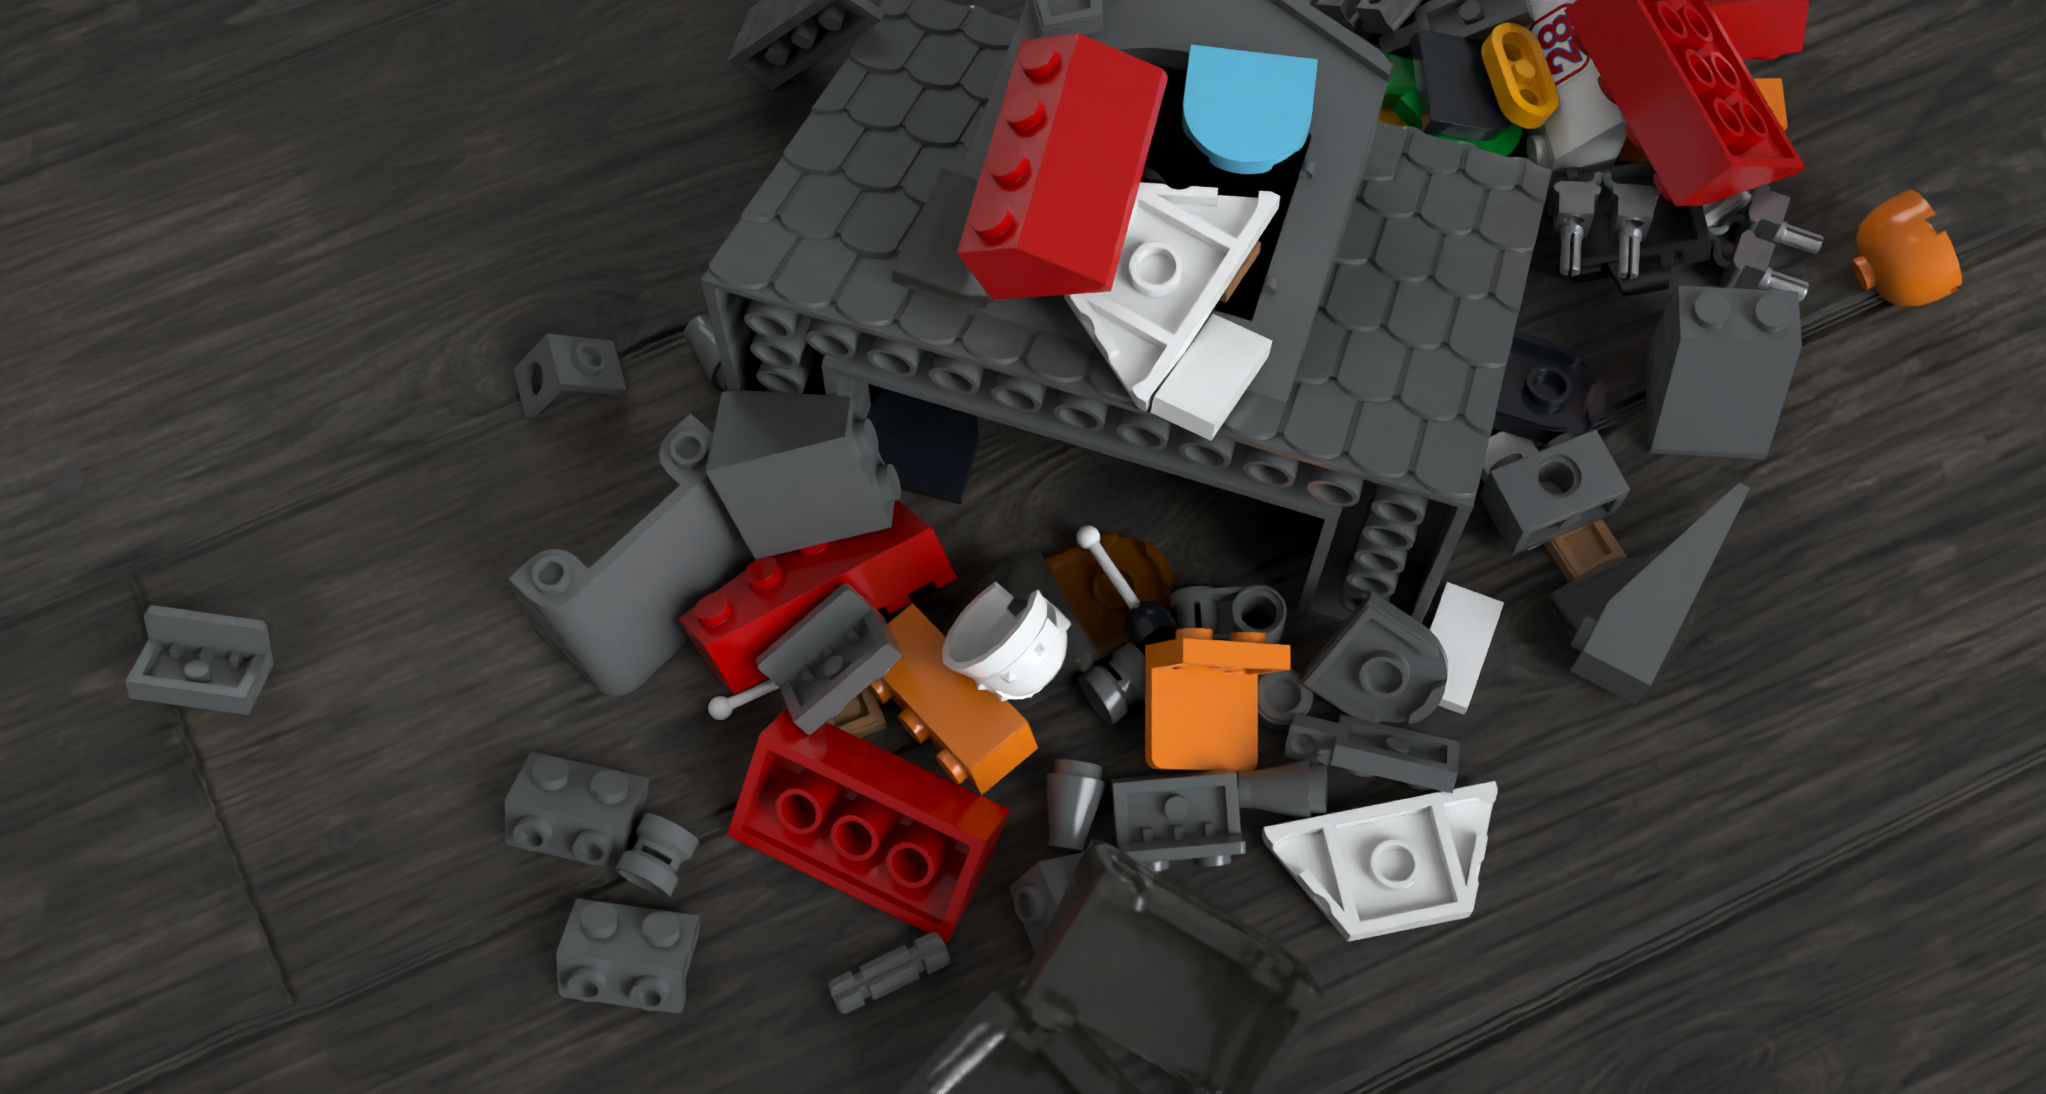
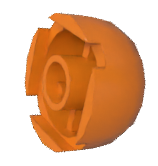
[1850,189,1962,307]

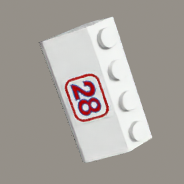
[1524,0,1628,188]

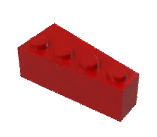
[678,500,958,695]

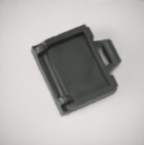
[1555,160,1711,297]

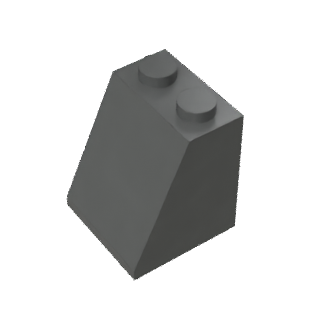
[1644,285,1802,459]
[706,390,901,560]

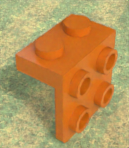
[1145,628,1290,773]

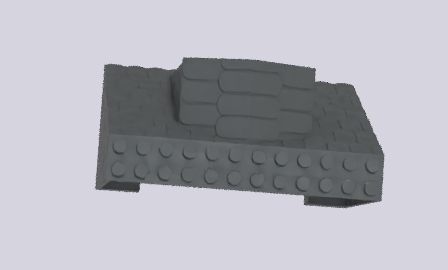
[701,0,1552,624]

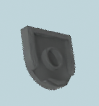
[1299,590,1448,724]

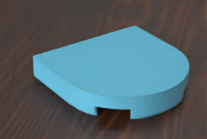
[1182,45,1318,174]

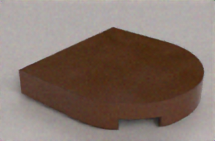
[1036,532,1175,668]

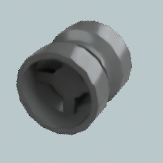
[1078,642,1146,726]
[614,813,700,898]

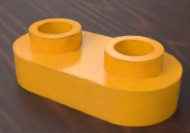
[1481,22,1559,129]

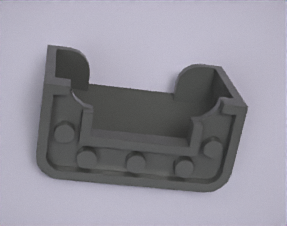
[508,413,755,697]

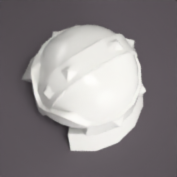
[942,581,1071,702]

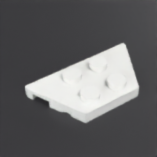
[1064,182,1280,412]
[1262,781,1498,942]

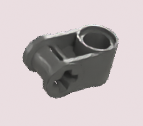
[1169,585,1287,644]

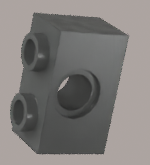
[1479,429,1630,555]

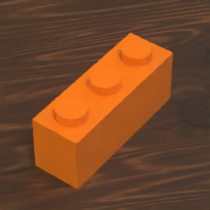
[868,603,1038,795]

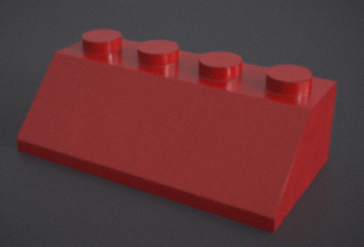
[957,33,1168,300]
[727,707,1010,942]

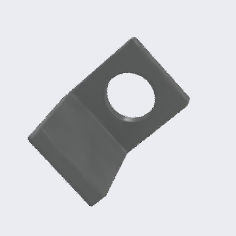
[514,334,626,418]

